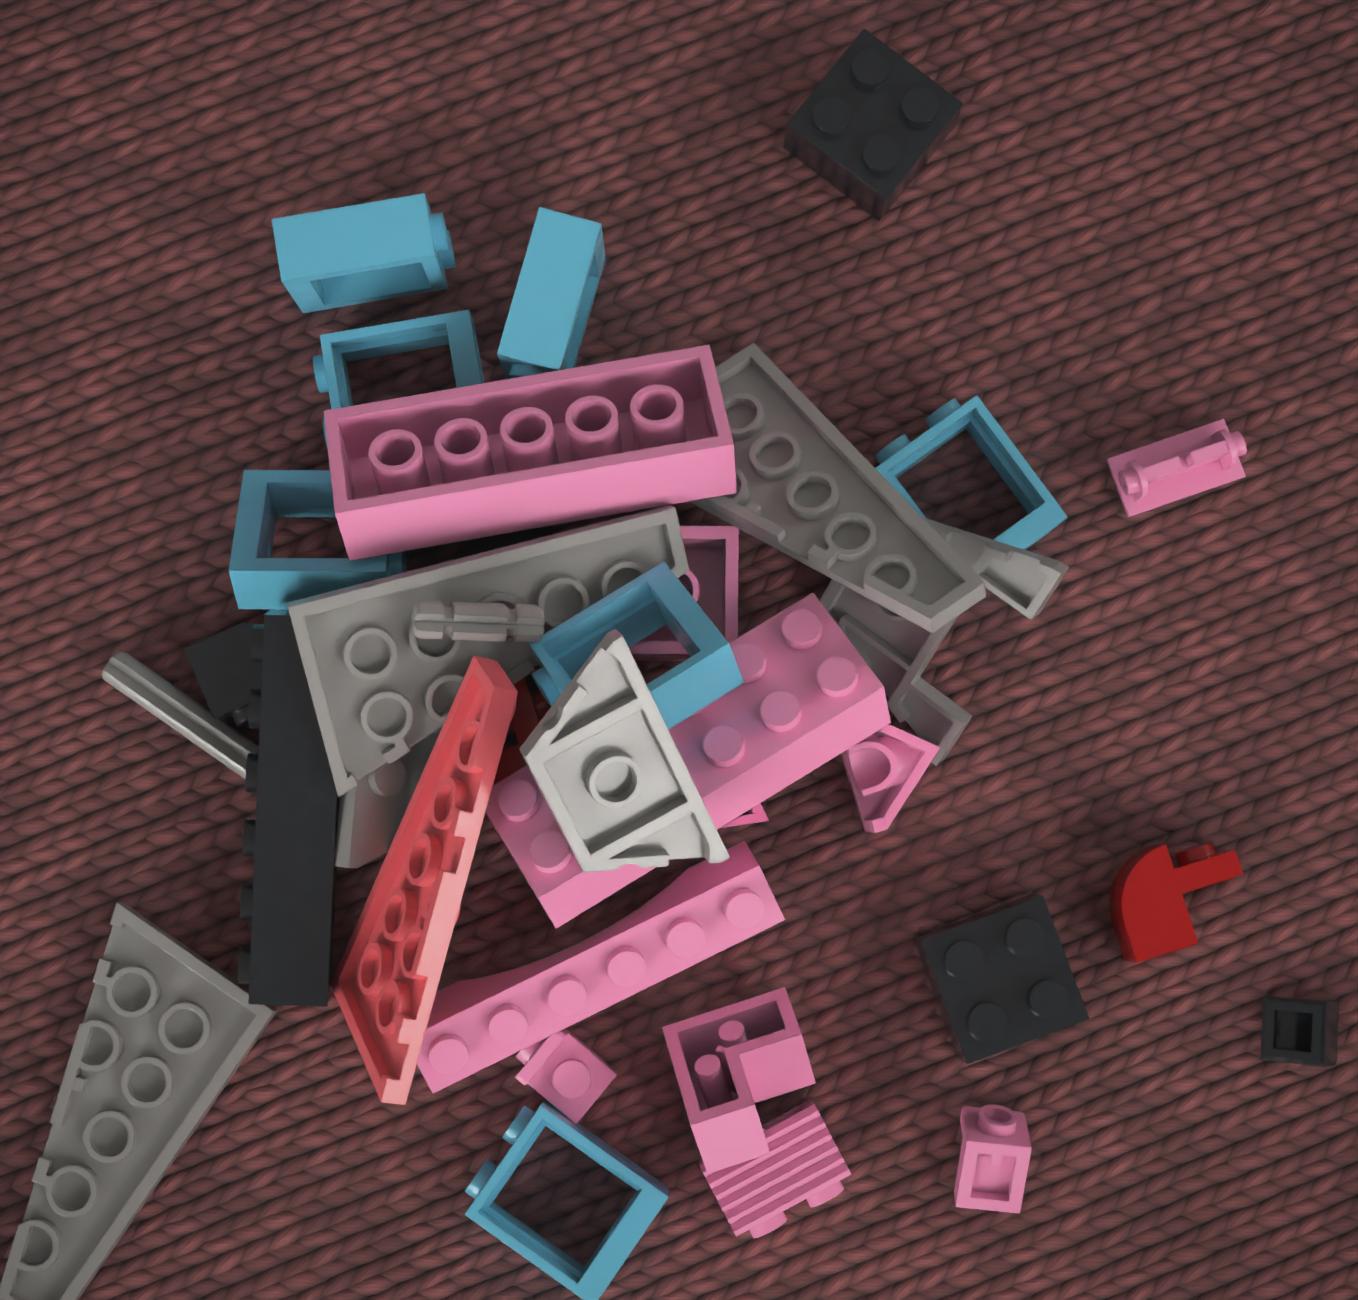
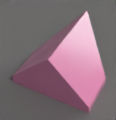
[841,724,940,833]

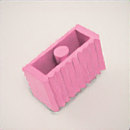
[699,1099,851,1238]

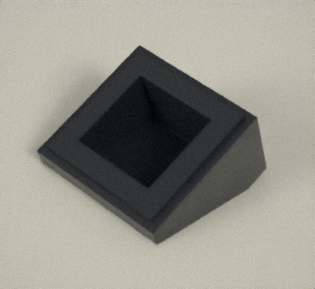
[1260,996,1339,1067]

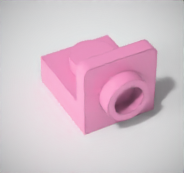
[515,1028,618,1124]
[954,1105,1032,1214]

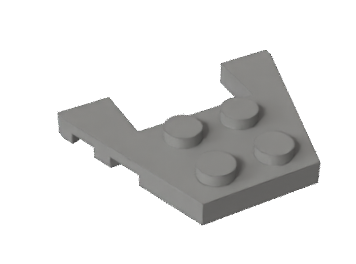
[819,517,1070,766]

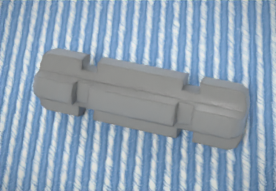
[412,600,545,643]

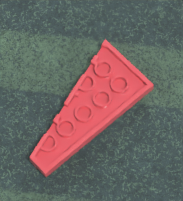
[331,655,518,1105]

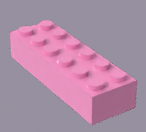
[323,344,737,561]
[486,593,891,929]

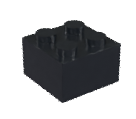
[783,28,963,222]
[913,894,1090,1064]

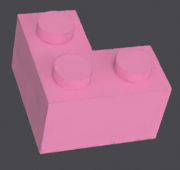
[662,987,816,1174]

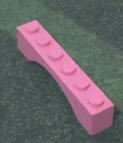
[417,841,785,1093]

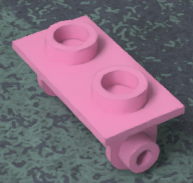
[1107,419,1247,518]

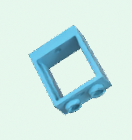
[271,193,456,313]
[497,207,606,379]
[313,310,485,449]
[875,395,1068,550]
[228,470,406,610]
[529,561,744,730]
[464,1099,669,1300]

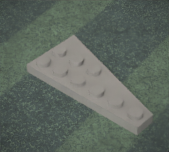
[689,343,986,633]
[287,505,689,798]
[0,902,278,1300]

